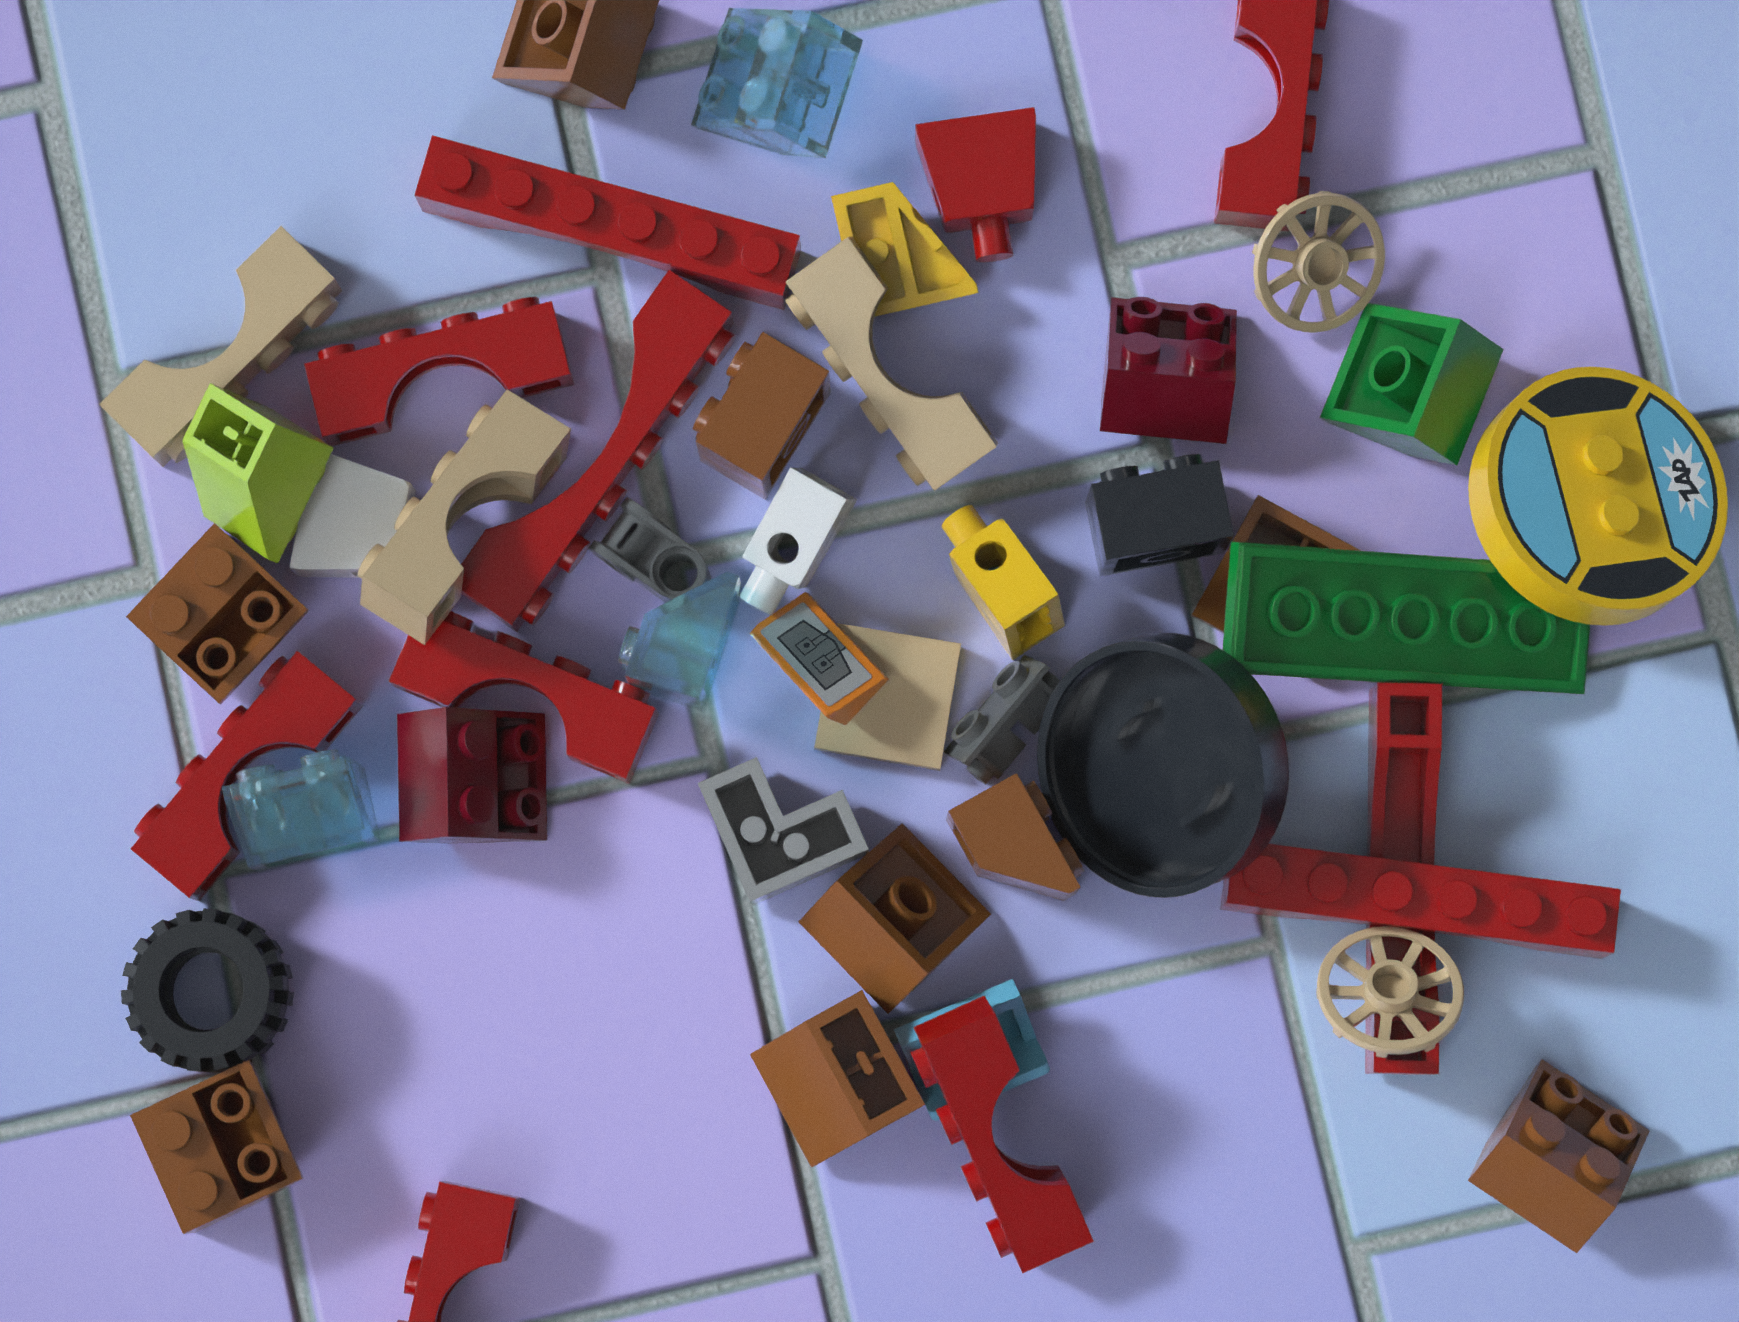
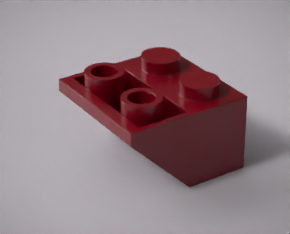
[1100,297,1237,444]
[397,707,547,844]

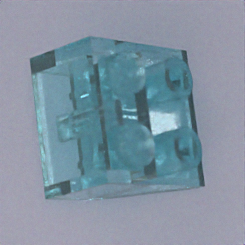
[691,8,863,158]
[222,749,382,871]

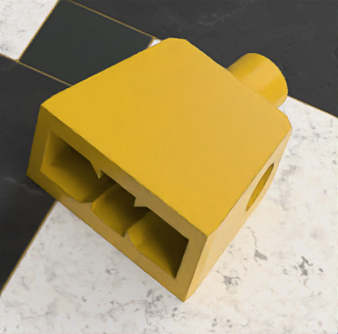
[941,505,1065,661]

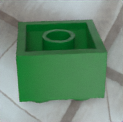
[1319,303,1504,466]

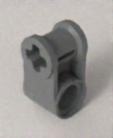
[588,497,711,609]

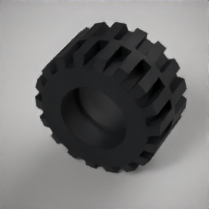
[121,908,294,1073]

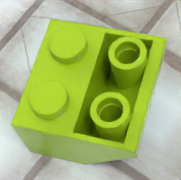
[182,383,334,563]

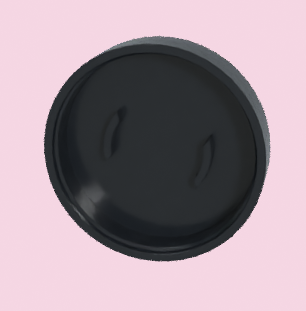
[1037,632,1289,898]

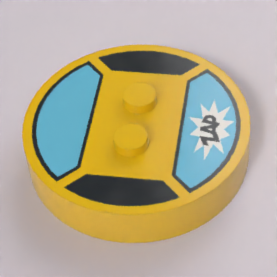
[1468,366,1728,626]

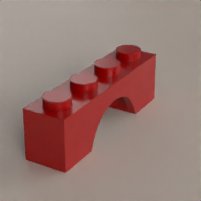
[1214,0,1329,232]
[304,297,575,446]
[389,611,659,784]
[130,651,364,901]
[910,995,1094,1274]
[397,1181,521,1322]

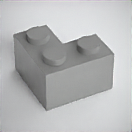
[698,757,869,906]

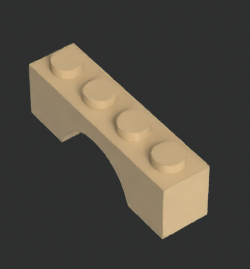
[99,226,342,467]
[785,236,999,491]
[358,390,571,645]

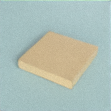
[814,623,961,771]

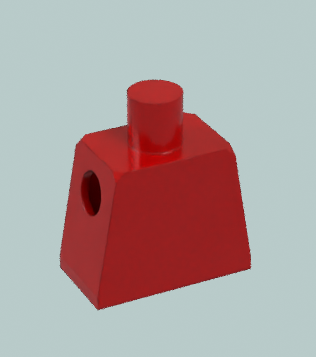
[915,107,1036,263]

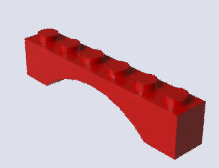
[414,135,801,310]
[461,270,736,632]
[1365,682,1442,1075]
[1220,844,1621,959]

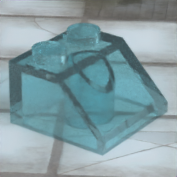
[618,572,743,712]

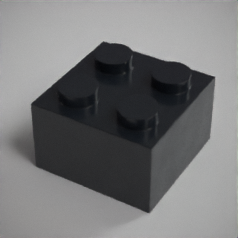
[1085,454,1234,577]

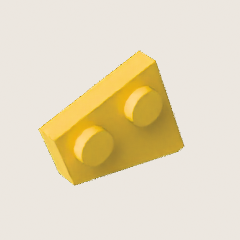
[831,182,979,317]

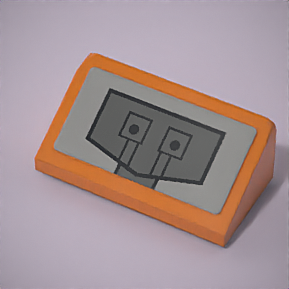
[750,592,889,725]

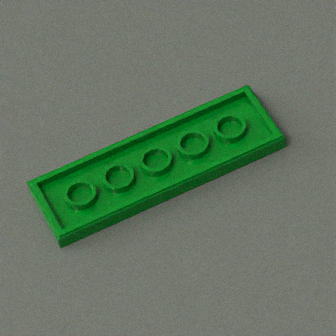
[1223,542,1590,694]

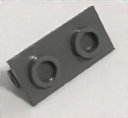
[943,655,1060,785]

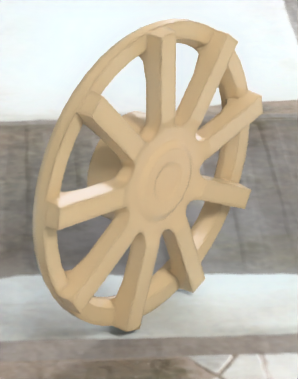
[1252,191,1385,333]
[1316,926,1464,1058]

